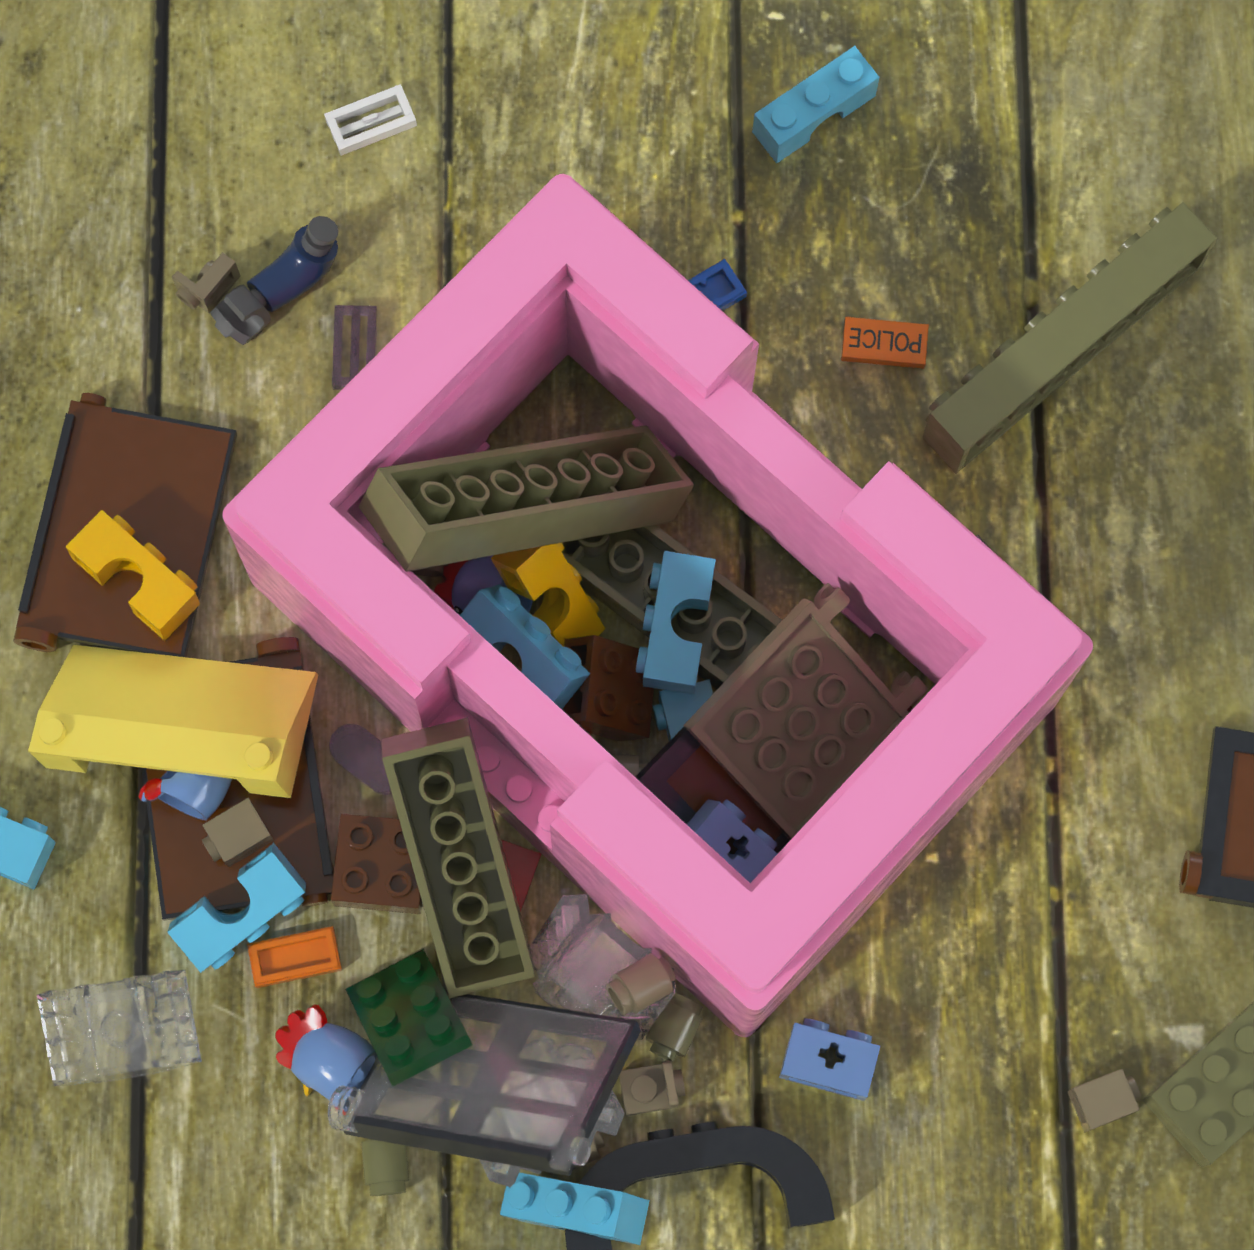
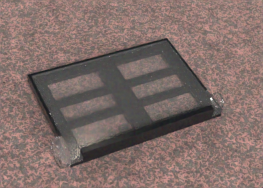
[328,990,641,1176]

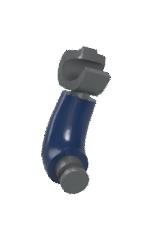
[210,216,339,345]

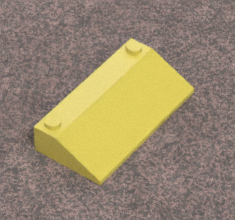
[28,645,318,798]

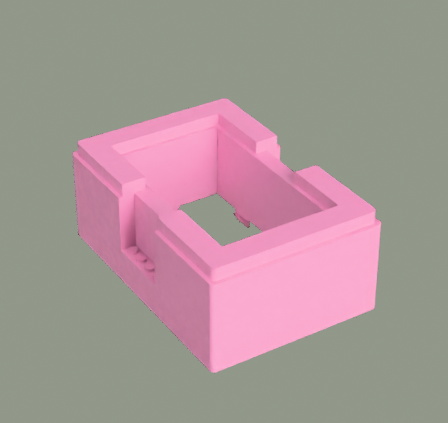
[223,174,1093,1037]

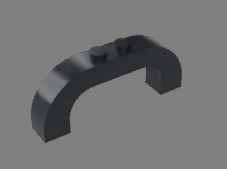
[565,1121,835,1250]

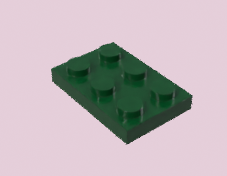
[345,949,473,1086]

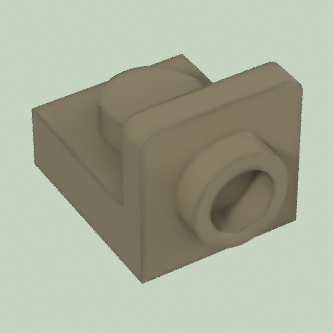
[172,252,241,314]
[619,1060,685,1116]

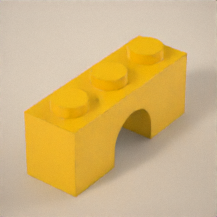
[66,510,200,641]
[490,542,605,647]

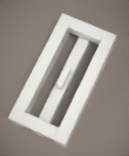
[324,84,417,156]

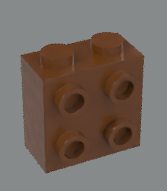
[562,635,654,741]
[331,814,422,914]

